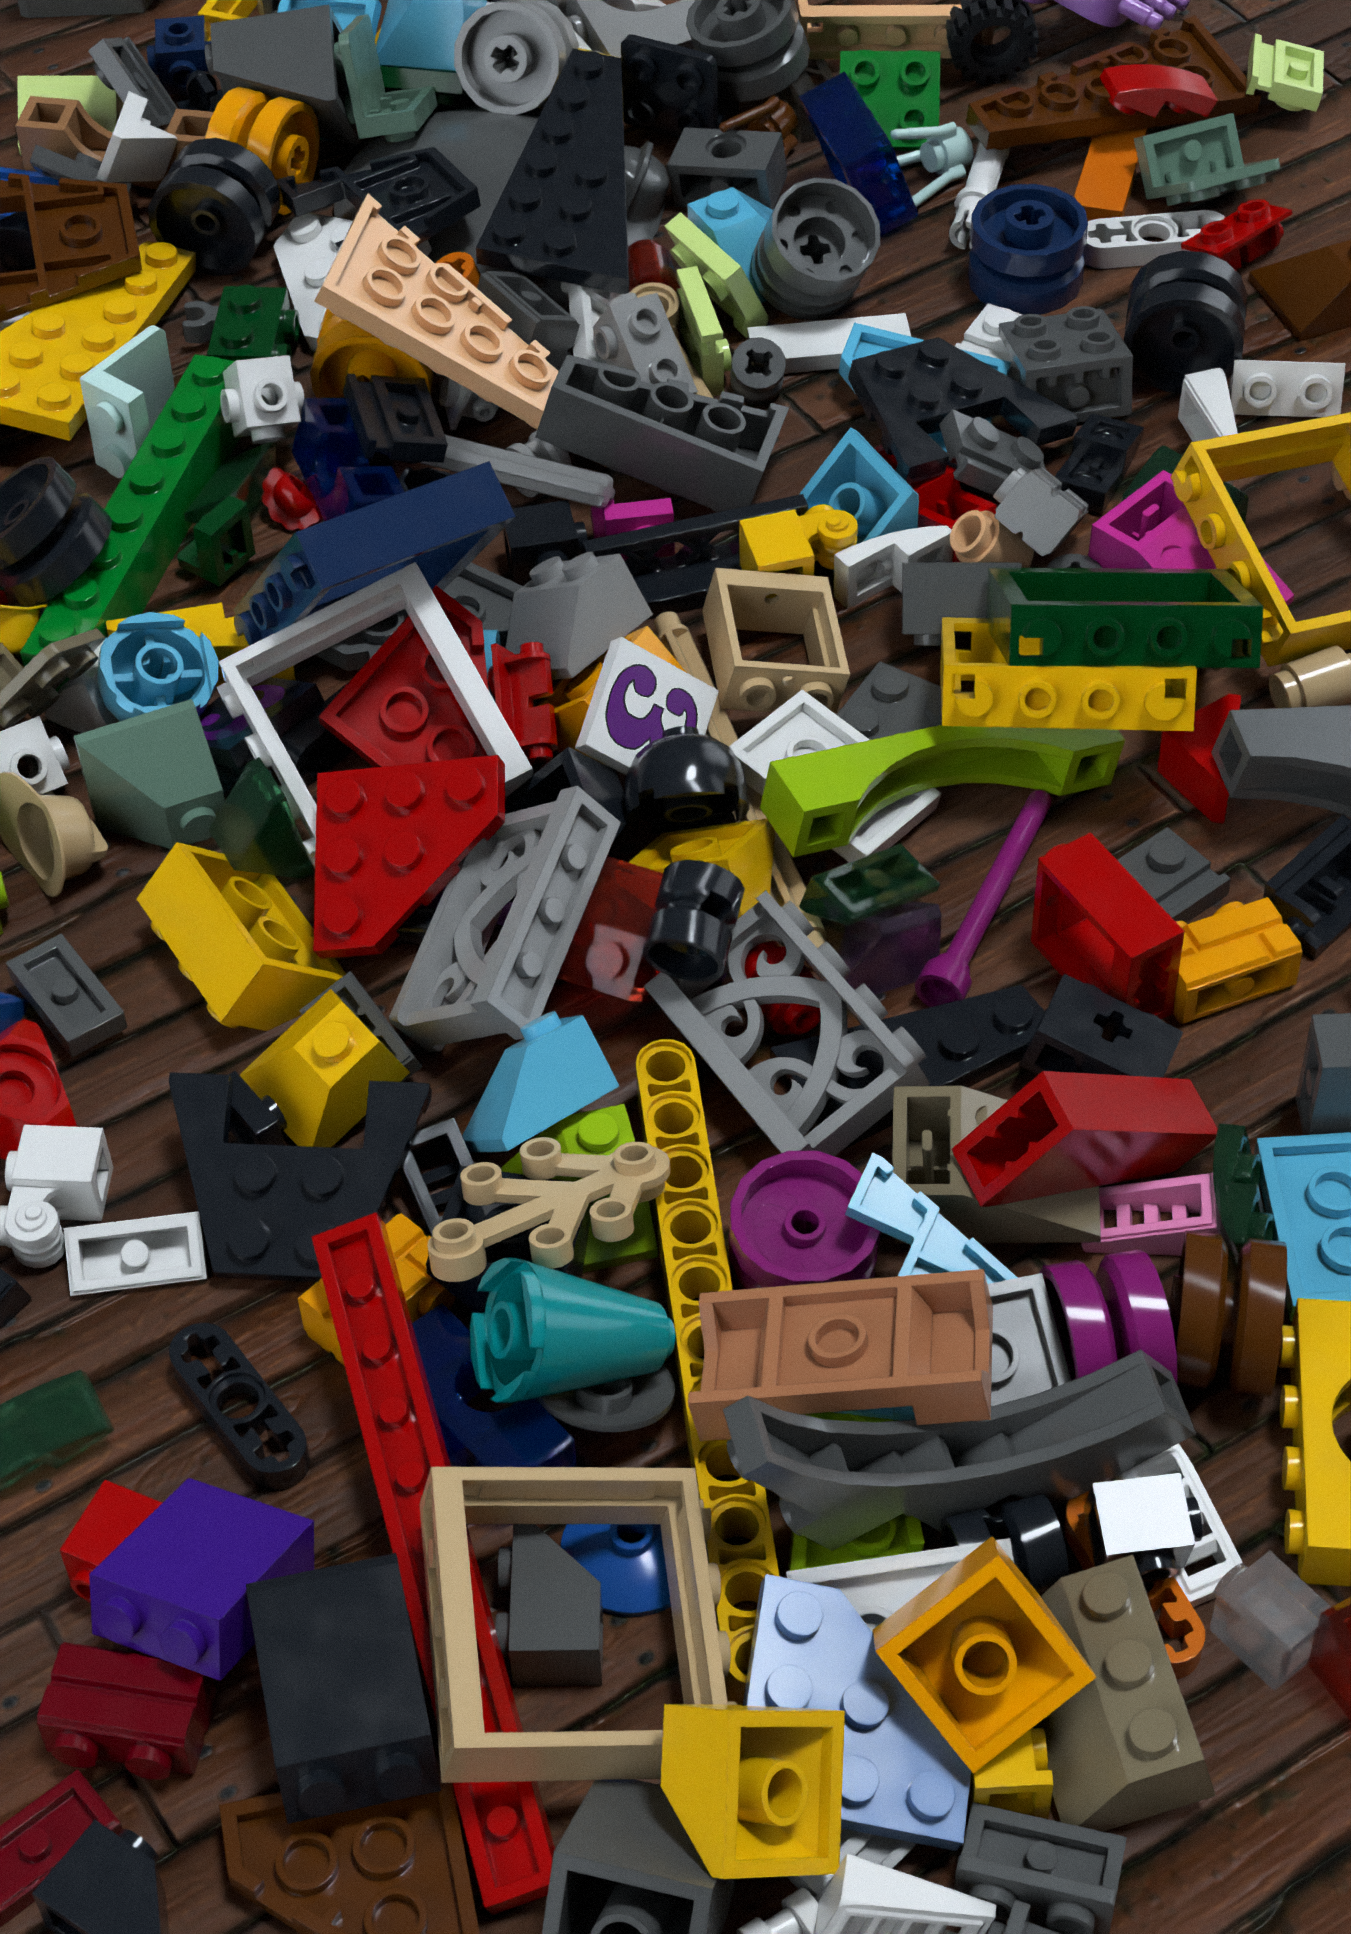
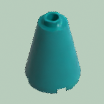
[470,1258,676,1403]

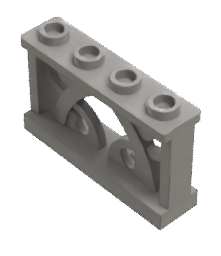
[389,786,621,1053]
[644,890,930,1156]

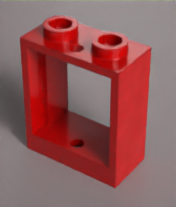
[1031,832,1185,1020]

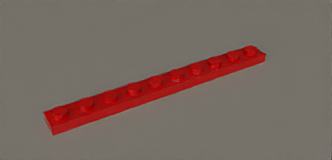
[311,1212,555,1915]

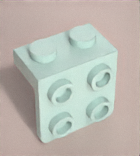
[79,325,175,478]

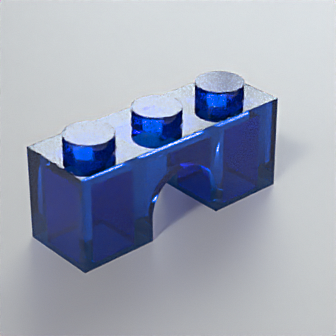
[292,398,404,521]
[412,1303,577,1526]

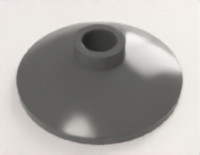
[537,1365,675,1432]

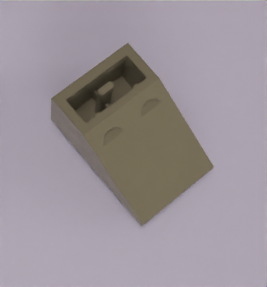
[892,1086,1101,1244]

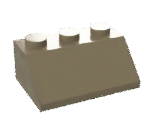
[1032,1555,1216,1832]

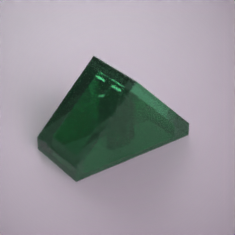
[209,757,314,879]

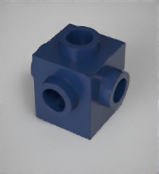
[147,15,211,96]

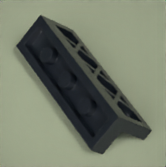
[582,494,820,620]

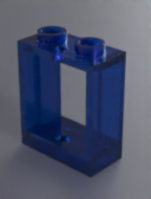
[799,71,919,236]

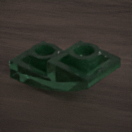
[1213,1123,1274,1269]
[0,1370,114,1492]

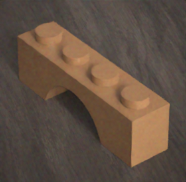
[15,96,213,190]

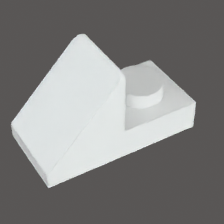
[96,91,177,182]

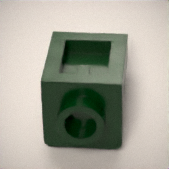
[177,495,256,586]

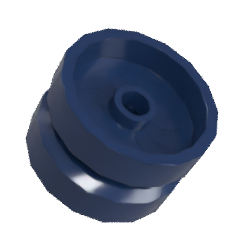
[968,184,1088,315]

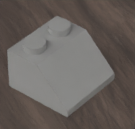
[506,552,653,680]

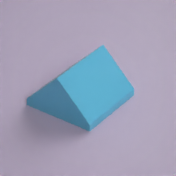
[799,427,919,572]

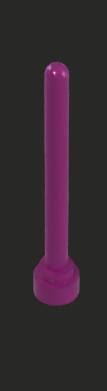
[915,789,1052,1007]

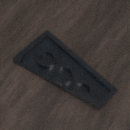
[770,984,1044,1150]

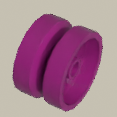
[728,1151,881,1290]
[1039,1249,1178,1385]

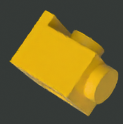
[969,1728,1054,1819]

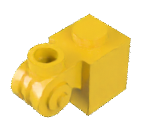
[739,504,858,598]

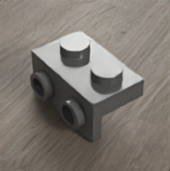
[954,1802,1127,1934]

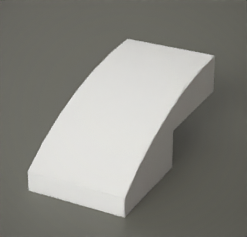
[834,525,953,609]

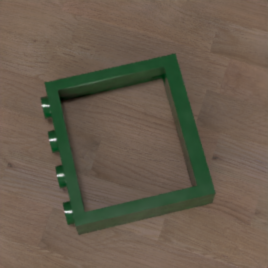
[986,568,1263,668]

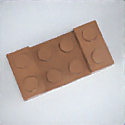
[688,1269,993,1441]

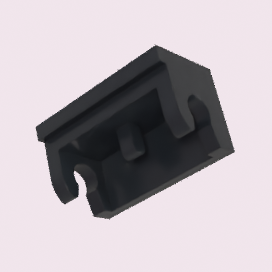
[1263,815,1351,961]

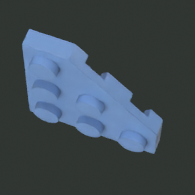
[743,1574,971,1851]

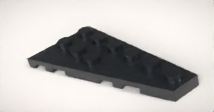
[476,49,629,294]

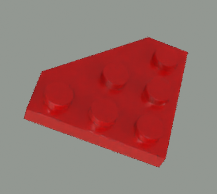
[318,585,489,767]
[313,755,505,959]

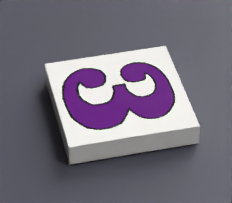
[575,637,719,775]

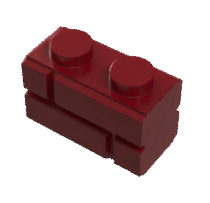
[37,1642,217,1780]

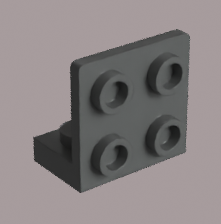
[999,306,1133,422]

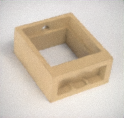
[702,568,850,714]

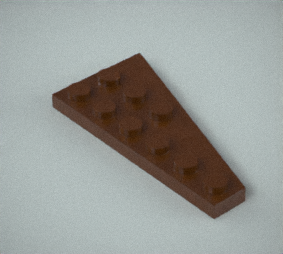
[966,15,1262,150]

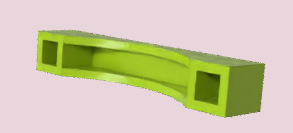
[760,725,1125,857]

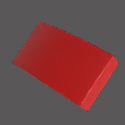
[1099,64,1218,118]

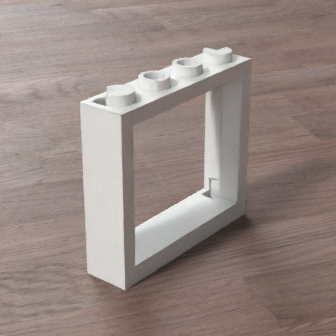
[217,562,533,868]

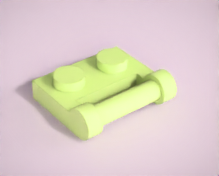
[665,212,768,338]

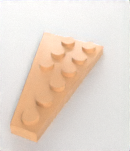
[314,194,607,468]

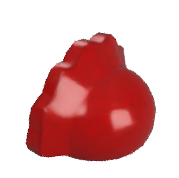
[262,467,323,531]

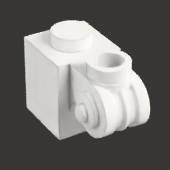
[0,1125,113,1268]

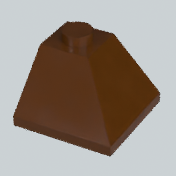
[1248,239,1351,342]

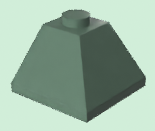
[74,699,231,849]

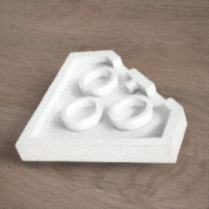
[273,212,432,351]

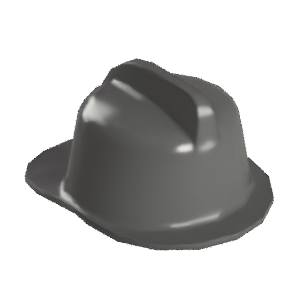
[624,141,669,248]

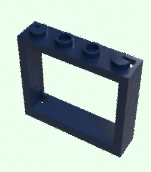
[233,461,516,646]

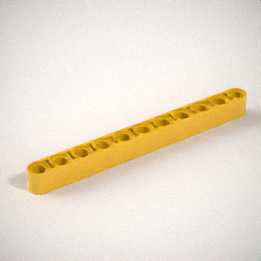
[636,1039,780,1705]

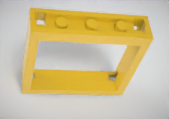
[1170,412,1351,667]
[940,617,1197,731]

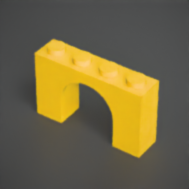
[1278,1298,1351,1586]

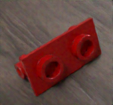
[1181,199,1292,271]
[488,642,558,768]

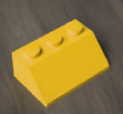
[137,842,346,1031]

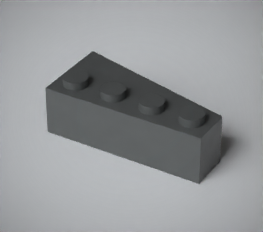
[535,355,789,512]

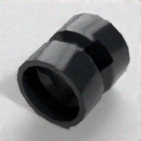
[642,860,745,982]
[940,1494,1069,1594]

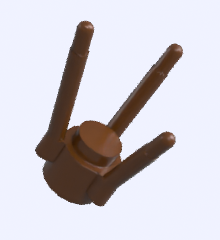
[719,96,798,159]

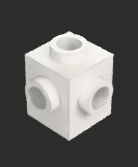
[220,355,305,444]
[0,716,70,795]

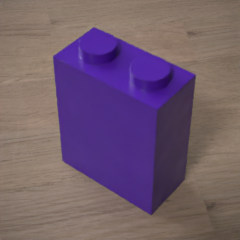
[89,1478,314,1681]

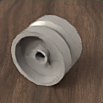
[454,0,579,115]

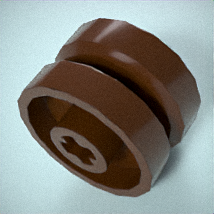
[1169,1231,1287,1398]

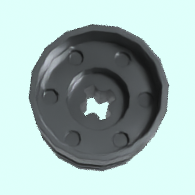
[752,178,880,320]

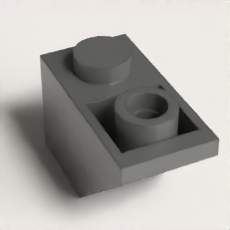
[496,1524,604,1687]

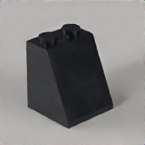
[246,1553,441,1824]

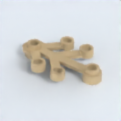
[427,1137,671,1282]

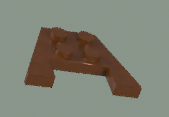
[0,173,142,322]

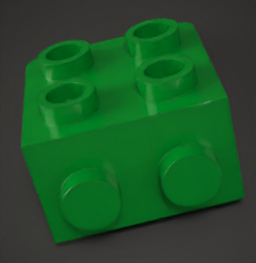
[838,50,940,151]

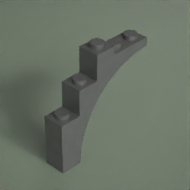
[1211,705,1351,817]
[723,1350,1196,1551]

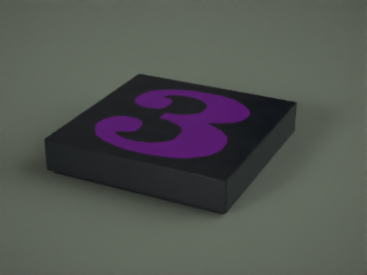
[199,677,324,768]

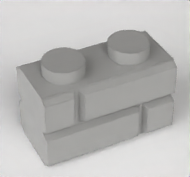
[993,467,1089,556]

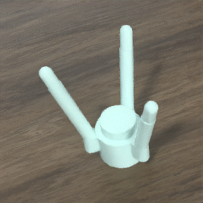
[854,122,974,223]

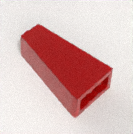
[951,1071,1221,1207]

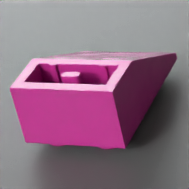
[1088,470,1294,606]

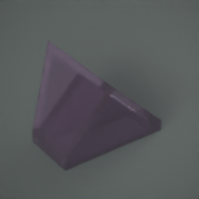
[838,900,942,995]

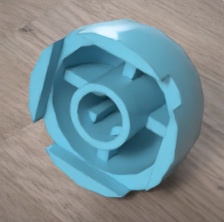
[97,612,219,721]

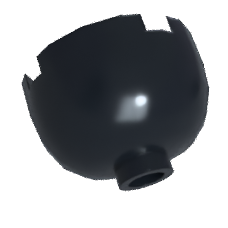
[624,726,750,834]

